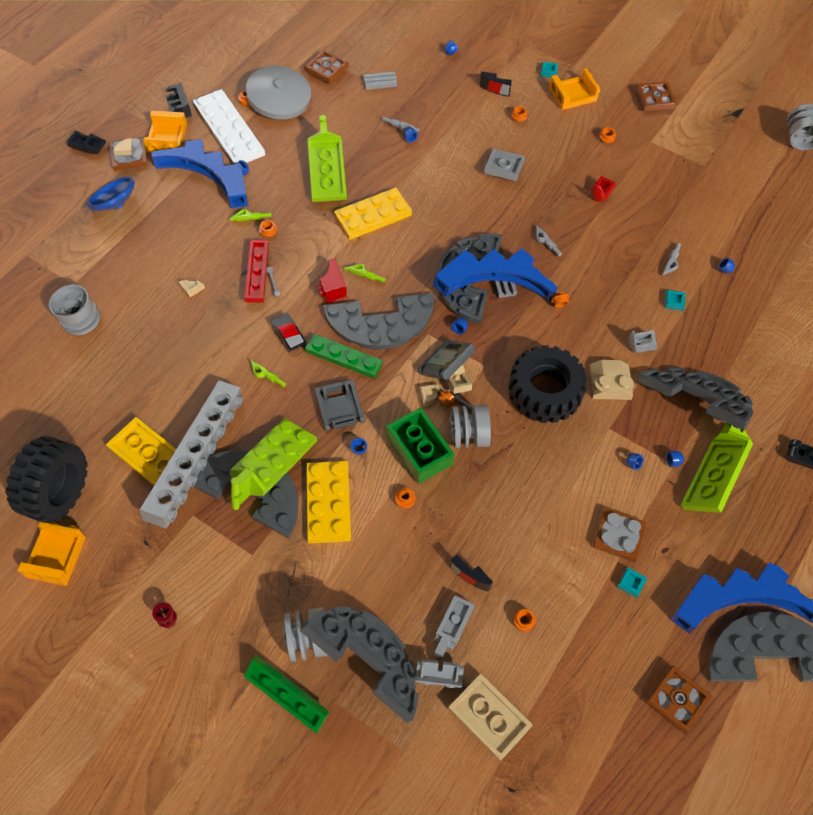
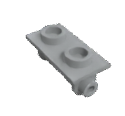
[415,659,464,688]

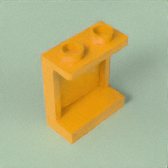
[549,68,600,110]
[143,111,187,152]
[18,522,86,586]

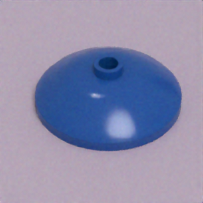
[87,176,135,211]

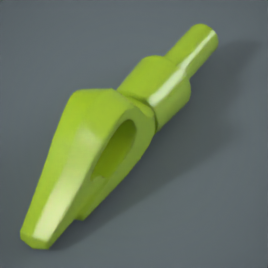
[229,209,272,221]
[344,264,386,282]
[250,360,286,387]

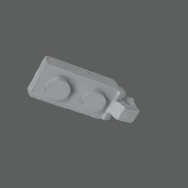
[434,595,475,659]

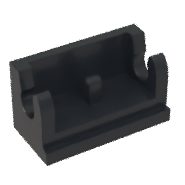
[166,82,192,118]

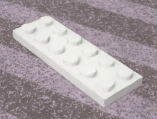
[192,89,265,165]

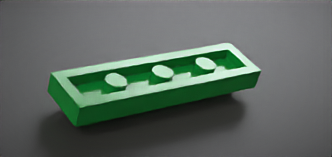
[305,334,383,379]
[244,656,330,733]

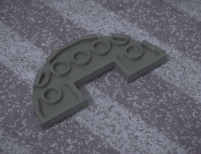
[437,234,503,324]
[323,293,434,350]
[637,367,753,430]
[194,450,298,539]
[300,606,418,723]
[708,612,813,682]

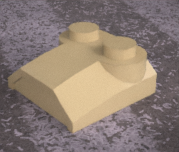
[589,360,634,400]

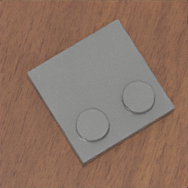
[484,149,525,181]

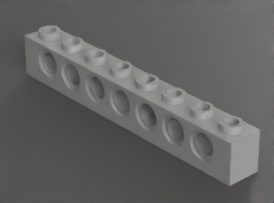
[140,380,243,529]

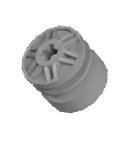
[787,104,813,150]
[49,284,100,336]
[449,405,491,449]
[283,607,328,662]

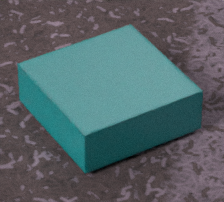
[541,62,558,78]
[665,290,685,311]
[617,567,647,598]

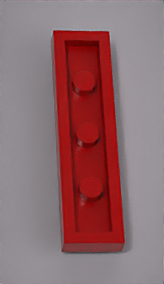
[244,240,269,303]

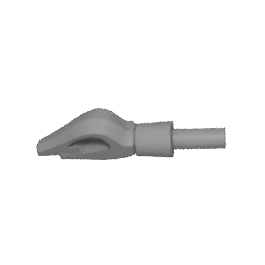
[382,117,420,133]
[536,225,562,256]
[662,243,681,276]

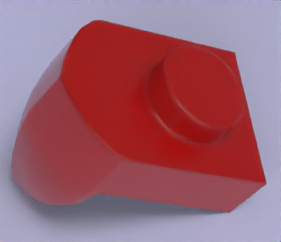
[591,176,616,202]

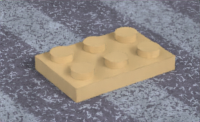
[448,674,533,762]

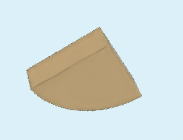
[113,138,133,156]
[178,279,205,298]
[420,384,439,407]

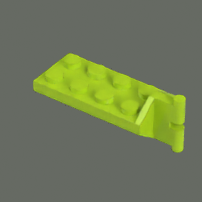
[307,115,347,202]
[230,418,317,510]
[681,422,753,513]

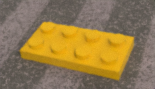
[334,187,412,240]
[106,417,189,486]
[307,461,351,544]

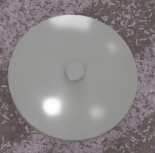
[246,66,311,119]

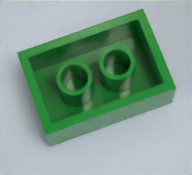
[386,407,454,484]

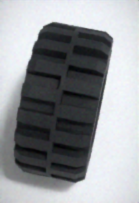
[508,345,587,423]
[5,436,88,523]

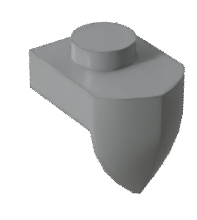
[628,330,657,353]

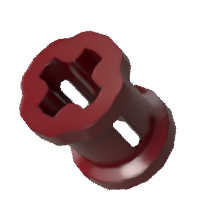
[152,602,177,628]

